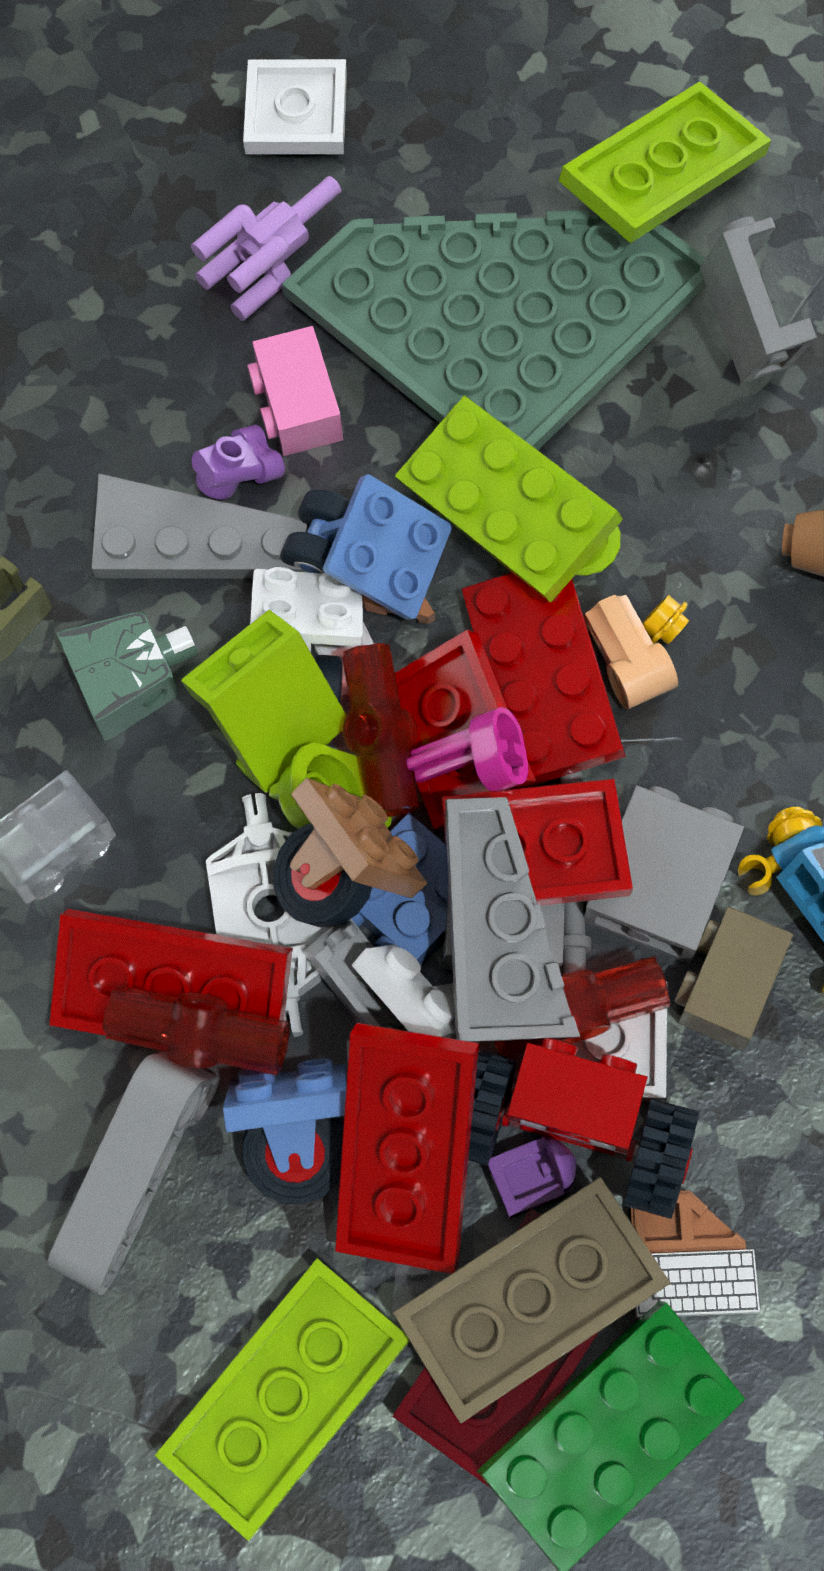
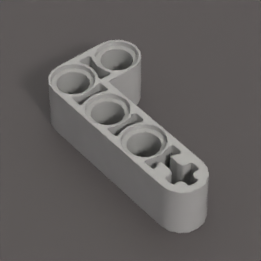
[47,1051,219,1295]

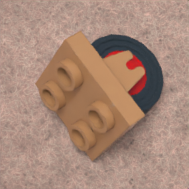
[273,778,427,928]

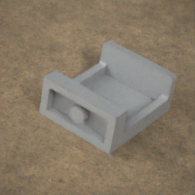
[700,216,817,383]
[584,785,744,965]

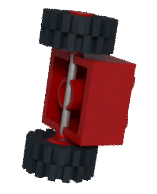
[468,1038,699,1219]

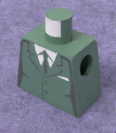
[57,612,198,741]

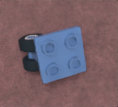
[281,474,452,620]

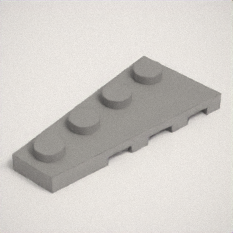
[92,474,308,579]
[445,797,580,1042]

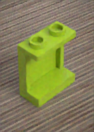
[181,610,351,794]

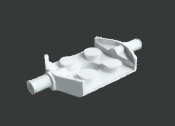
[206,793,332,1039]

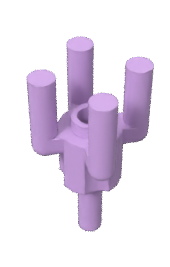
[191,176,341,321]

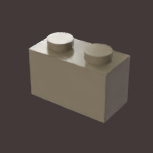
[674,906,794,1052]

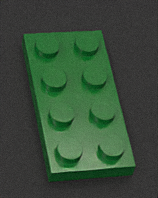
[477,1301,745,1571]

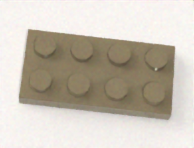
[393,1177,670,1424]

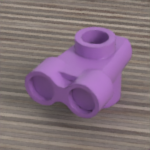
[192,425,285,500]

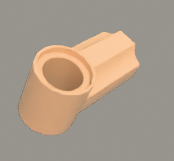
[584,595,678,710]

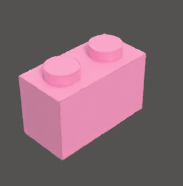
[247,326,343,456]

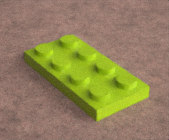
[559,81,771,243]
[395,395,623,603]
[155,1258,410,1541]

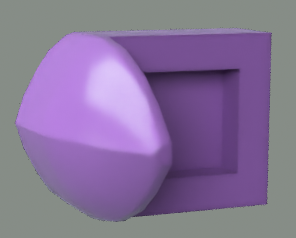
[487,1136,576,1219]

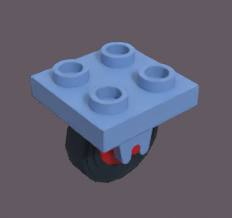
[223,1058,347,1205]

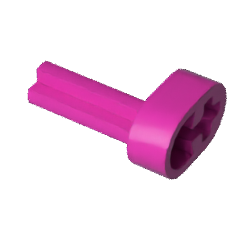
[406,707,528,792]

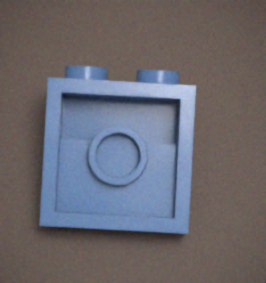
[351,813,448,967]

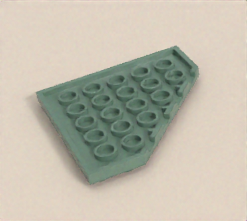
[282,210,706,450]

